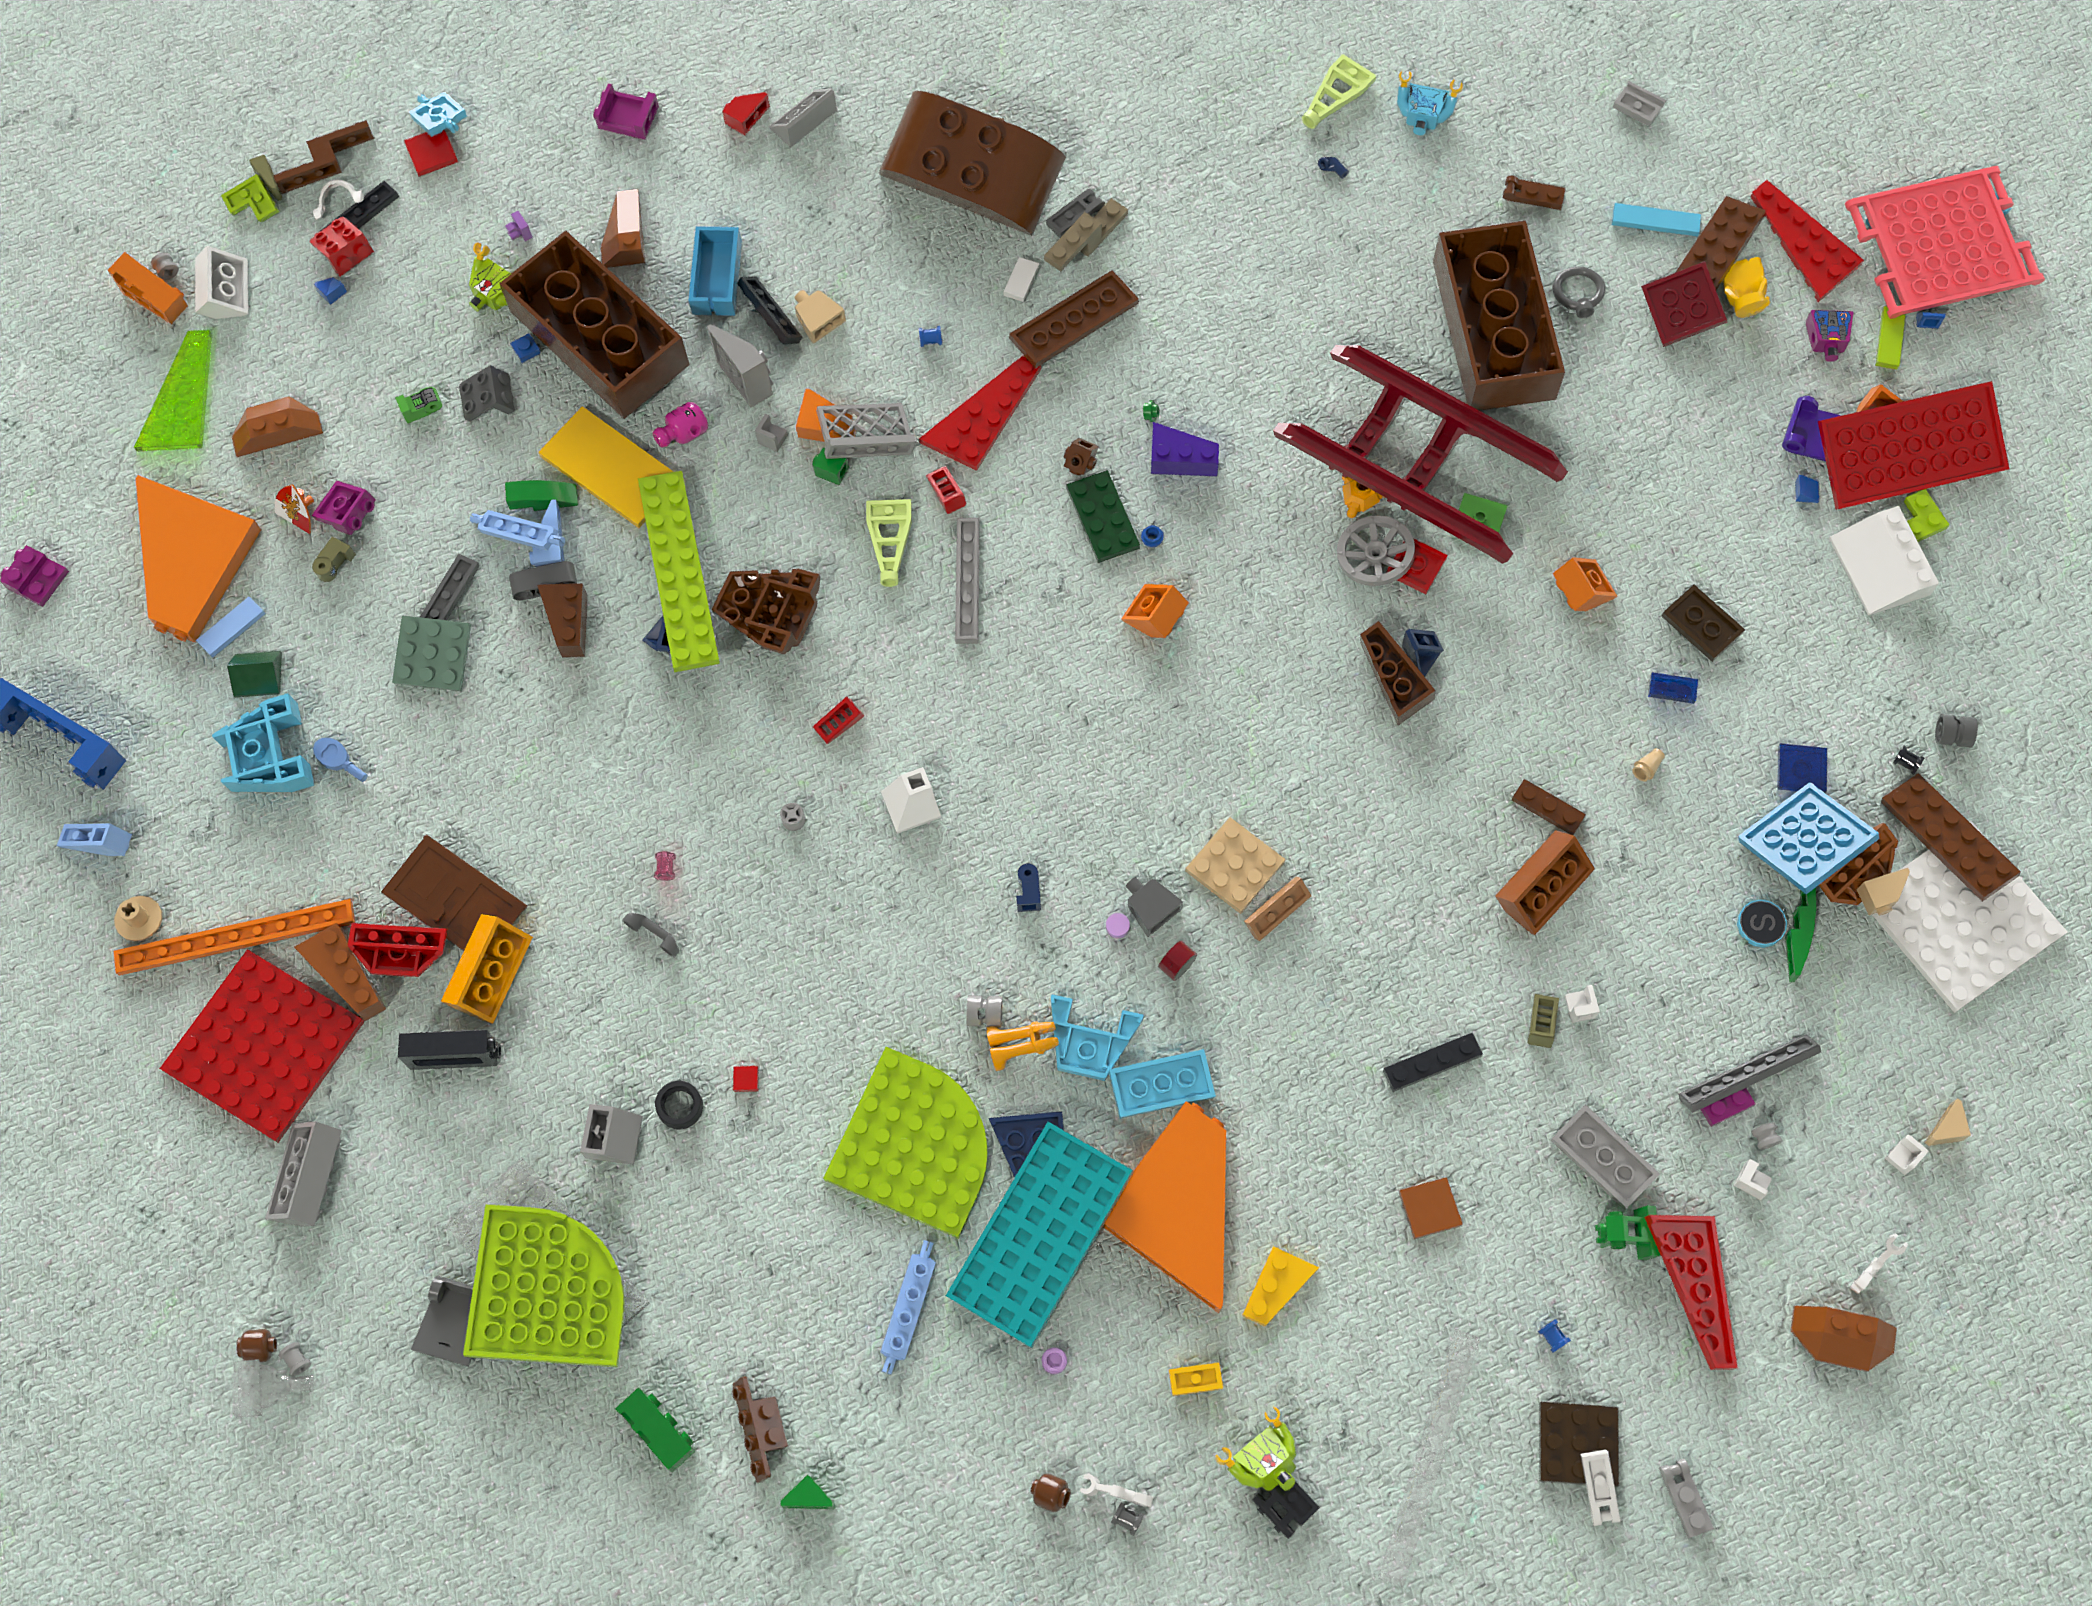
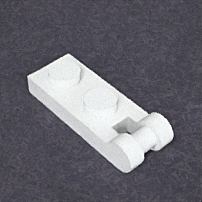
[1581,1450,1620,1526]

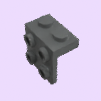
[459,365,515,422]

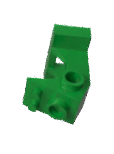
[1595,1205,1661,1260]

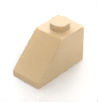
[1857,868,1910,916]

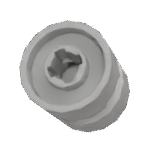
[966,995,1003,1028]

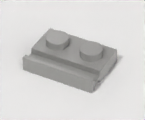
[1613,81,1666,127]

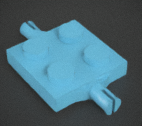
[409,92,467,137]

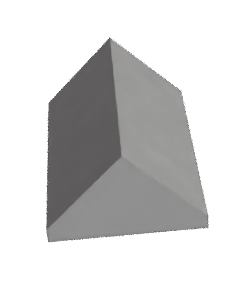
[769,89,837,147]

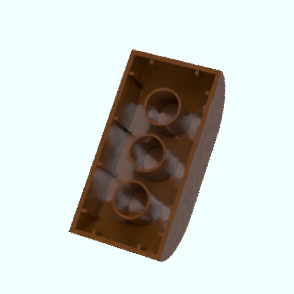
[879,91,1066,236]

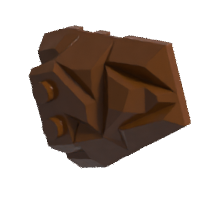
[711,569,821,654]

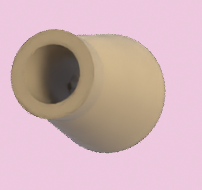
[1632,748,1665,782]

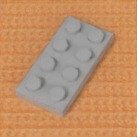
[1551,1104,1660,1210]

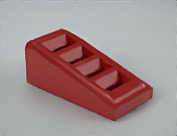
[926,466,967,514]
[812,696,865,744]

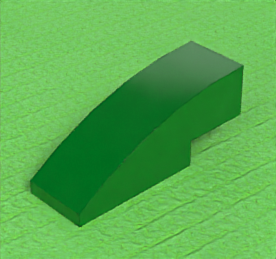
[505,480,578,511]

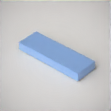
[196,597,265,658]

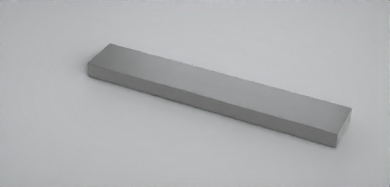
[955,518,980,644]

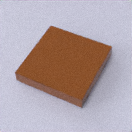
[1399,1177,1463,1240]

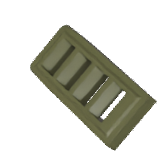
[249,155,283,201]
[1527,994,1559,1048]

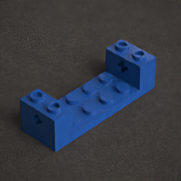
[0,678,126,790]

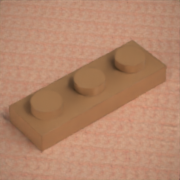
[1244,876,1312,941]

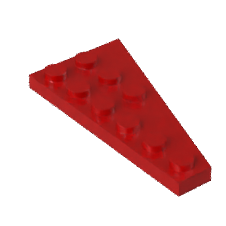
[1750,180,1864,303]
[919,355,1042,471]
[1644,1215,1738,1370]

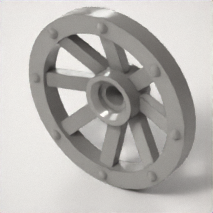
[1337,516,1415,586]

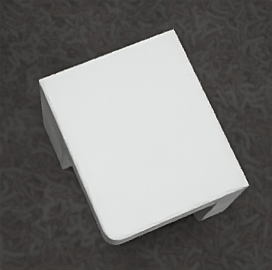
[1565,985,1600,1023]
[1885,1134,1929,1175]
[1733,1159,1772,1200]

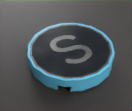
[1737,900,1787,948]

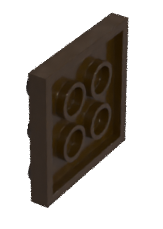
[1539,1402,1619,1487]

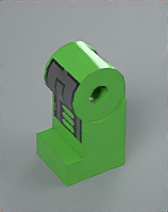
[395,387,443,424]

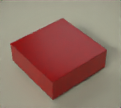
[733,1066,759,1092]

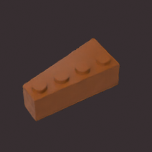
[294,923,386,1021]

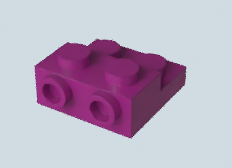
[312,480,376,535]
[0,545,69,607]

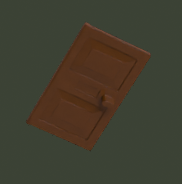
[381,834,528,951]

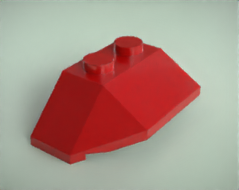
[347,923,447,977]

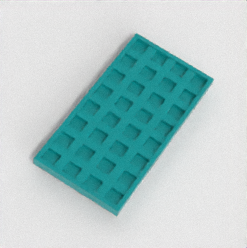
[945,1122,1134,1348]

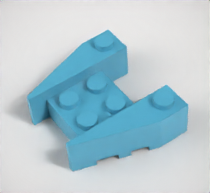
[212,693,315,792]

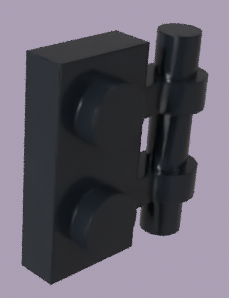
[1252,1481,1320,1539]

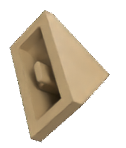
[1925,1098,1971,1146]

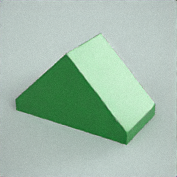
[780,1475,835,1509]

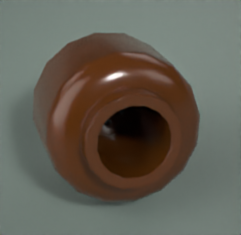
[236,1329,277,1364]
[1031,1474,1071,1512]

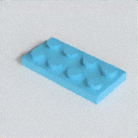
[1108,1049,1216,1119]

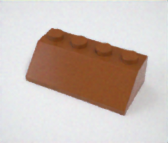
[1495,830,1595,935]

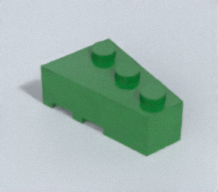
[615,1387,696,1473]

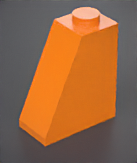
[796,389,857,442]

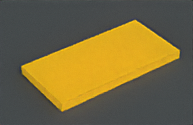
[538,406,674,528]

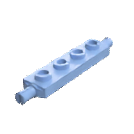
[470,510,565,551]
[880,1240,936,1375]

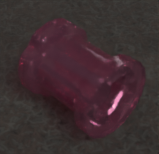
[654,851,676,881]

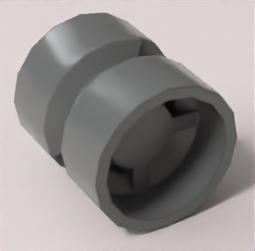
[1935,714,1978,748]

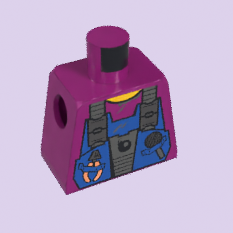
[1805,310,1853,362]

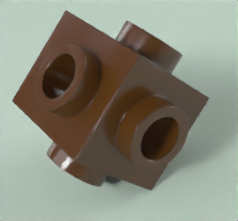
[1063,438,1099,475]

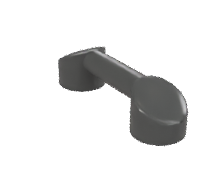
[622,913,679,958]

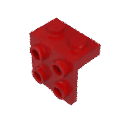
[310,217,374,277]

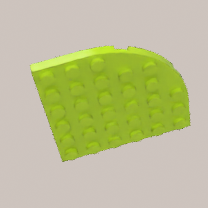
[823,1047,987,1239]
[463,1204,625,1367]

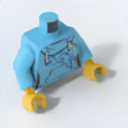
[1397,70,1463,135]

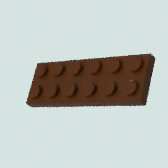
[1675,196,1766,290]
[1009,270,1139,368]
[1881,773,2021,902]

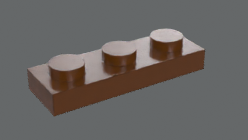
[1512,779,1586,835]

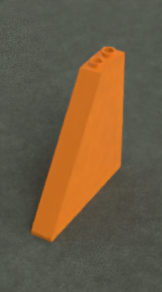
[136,475,261,643]
[1103,1101,1226,1313]

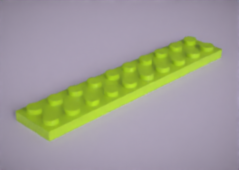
[638,470,720,673]

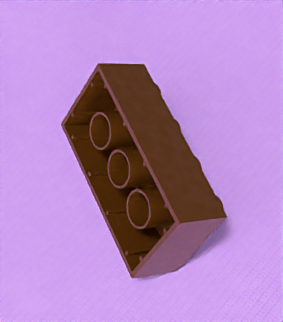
[1433,220,1565,411]
[499,230,690,419]

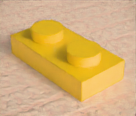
[1169,1362,1223,1396]

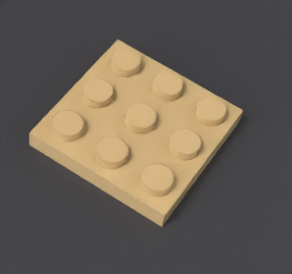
[1185,817,1286,914]

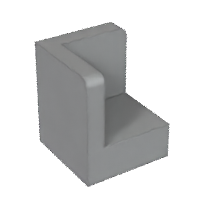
[755,414,788,452]

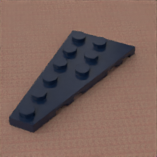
[989,1111,1064,1178]

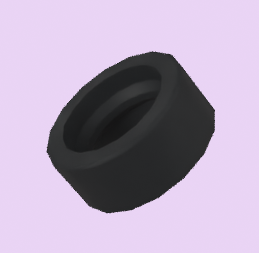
[655,1080,703,1130]

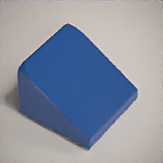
[1916,312,1946,329]
[1795,475,1819,503]

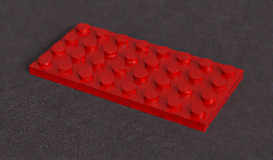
[1818,381,2010,509]

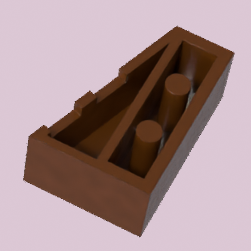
[537,583,588,658]

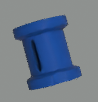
[919,326,942,347]
[1537,1319,1571,1353]

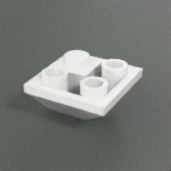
[881,767,941,834]

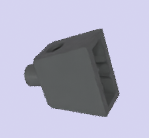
[1126,877,1183,937]

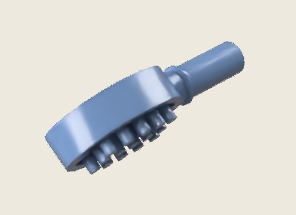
[313,738,368,782]

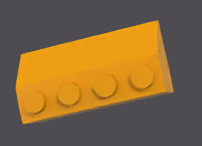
[441,914,533,1024]

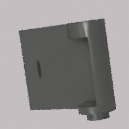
[411,1276,473,1367]

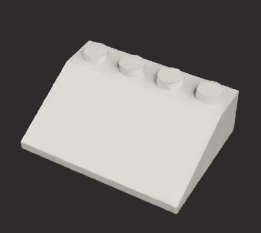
[1829,506,1939,616]

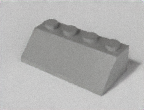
[265,1121,342,1227]

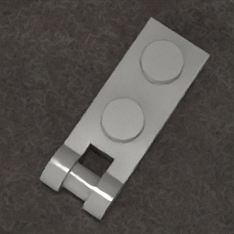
[1659,1458,1714,1539]

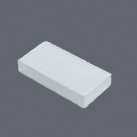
[1004,257,1039,302]

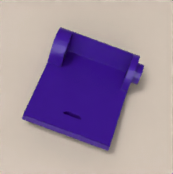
[1782,395,1842,462]

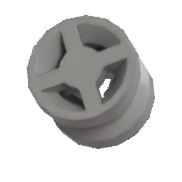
[151,253,179,280]
[780,803,805,831]
[1751,1122,1783,1150]

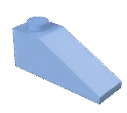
[529,500,564,567]
[57,823,132,856]

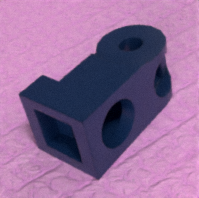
[1016,863,1041,912]

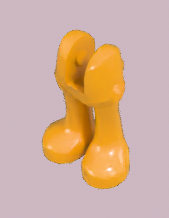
[987,1021,1059,1071]

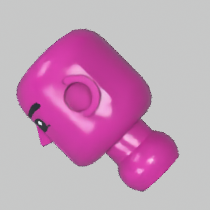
[652,402,708,448]

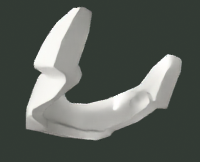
[313,179,364,220]

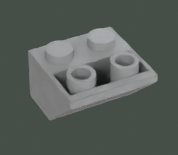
[580,1104,643,1165]

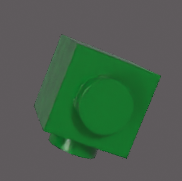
[812,447,849,485]

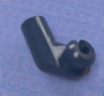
[1318,157,1349,179]

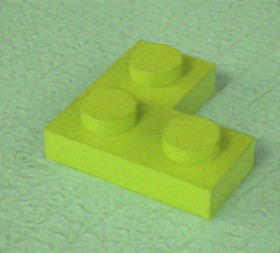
[220,174,279,223]
[1903,489,1950,542]

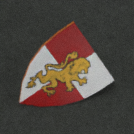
[275,484,314,534]

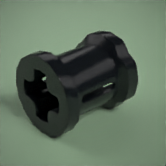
[1892,745,1925,775]

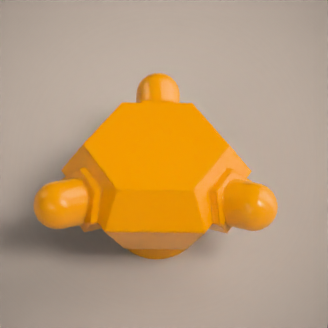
[1342,476,1385,519]

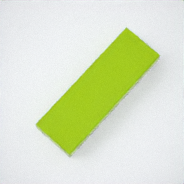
[1875,306,1906,370]

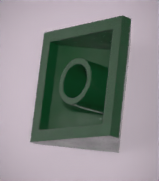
[227,651,282,698]

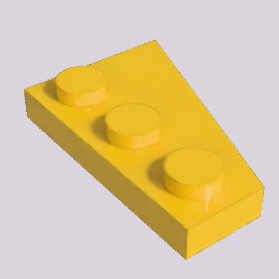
[1242,1246,1319,1327]

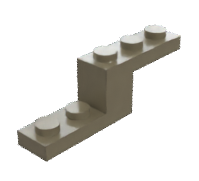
[1044,198,1128,271]

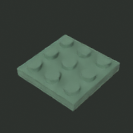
[392,615,471,692]

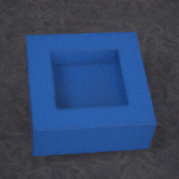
[510,333,541,363]

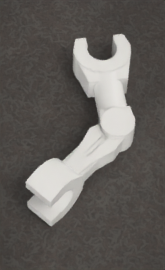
[1849,1233,1908,1294]
[1080,1474,1153,1507]

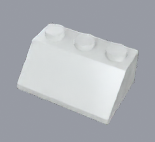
[195,245,248,319]

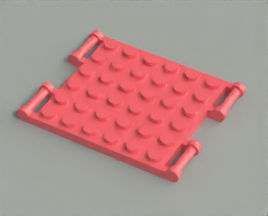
[1845,166,2045,319]

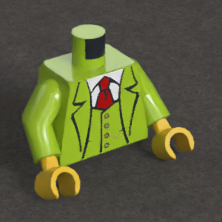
[469,242,511,312]
[1215,1407,1296,1491]

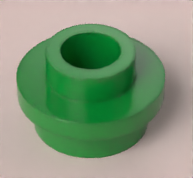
[1143,400,1160,422]

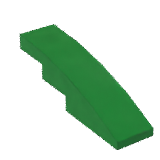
[1785,887,1816,982]

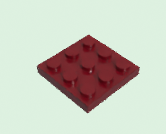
[1641,261,1727,347]

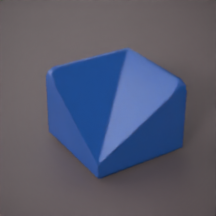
[313,277,347,305]

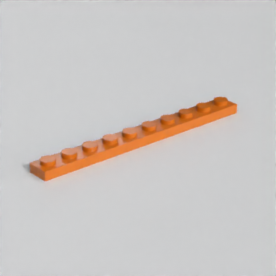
[113,899,355,976]

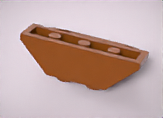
[232,396,323,457]
[1819,823,1898,905]
[1791,1306,1897,1372]

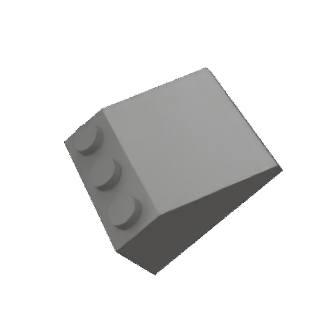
[707,324,773,408]

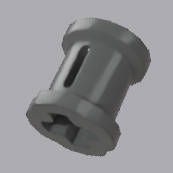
[1111,1502,1144,1536]

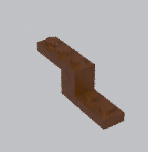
[273,120,374,194]

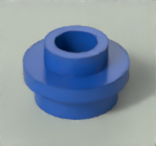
[1141,525,1164,548]

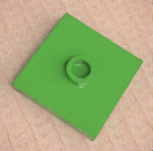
[1459,493,1508,532]

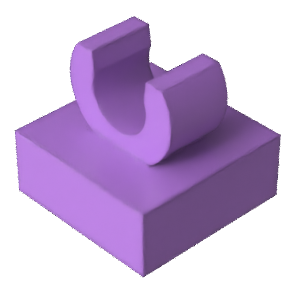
[505,211,533,242]

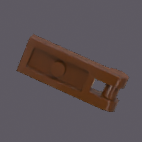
[1502,175,1566,210]

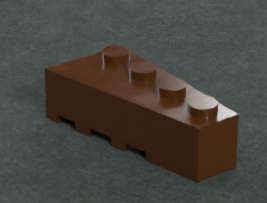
[1360,621,1436,725]

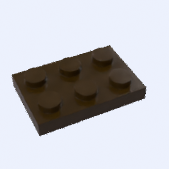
[1661,584,1745,662]

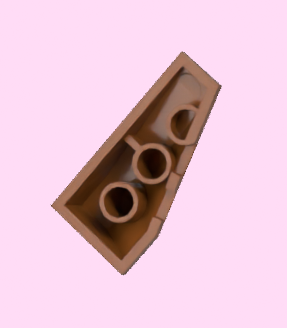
[601,189,645,268]

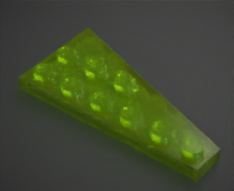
[134,330,212,452]

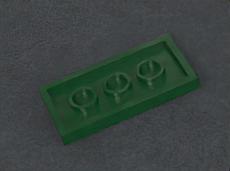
[1066,470,1140,563]

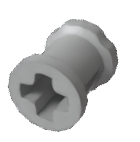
[278,1342,311,1377]

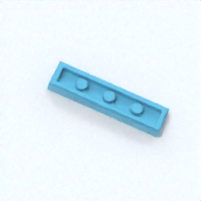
[1612,203,1701,237]

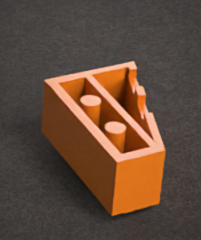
[107,252,188,324]

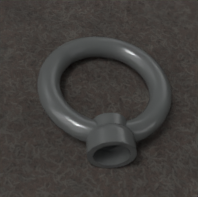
[1553,267,1605,318]

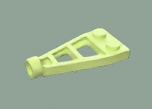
[1302,54,1376,129]
[866,499,912,587]

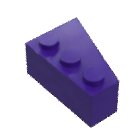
[1151,422,1219,477]

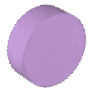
[1106,913,1130,938]
[1042,1347,1067,1375]

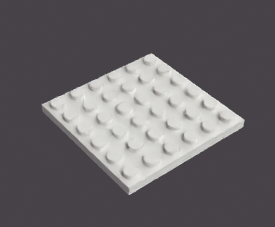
[1861,821,2067,1013]

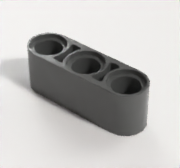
[509,561,577,601]

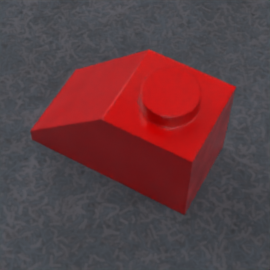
[722,92,770,136]

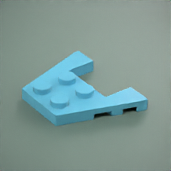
[1051,994,1144,1081]

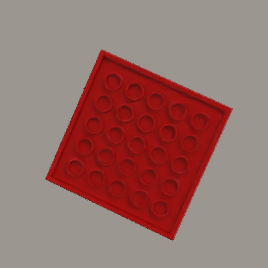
[159,949,365,1143]

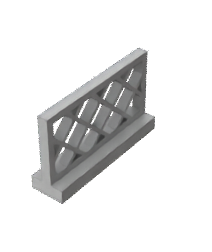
[816,403,916,459]

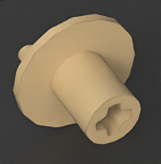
[114,896,162,942]

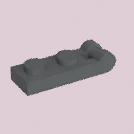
[1046,188,1105,238]

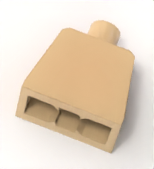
[795,290,846,344]

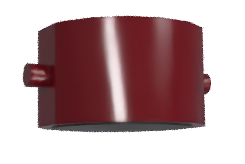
[1158,941,1197,981]

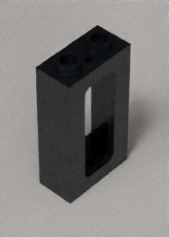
[398,1030,501,1070]

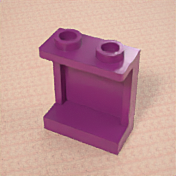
[593,83,659,140]

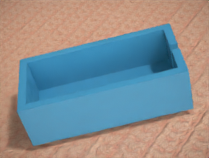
[688,226,742,316]

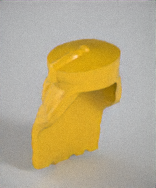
[1723,257,1770,318]

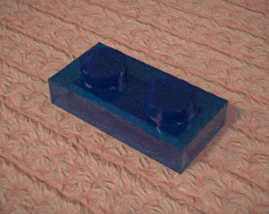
[1648,672,1698,704]

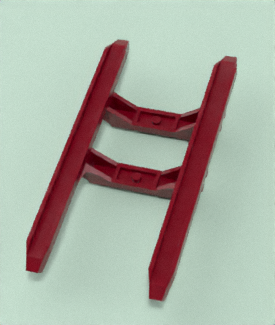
[1273,345,1568,564]

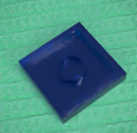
[1777,743,1827,793]

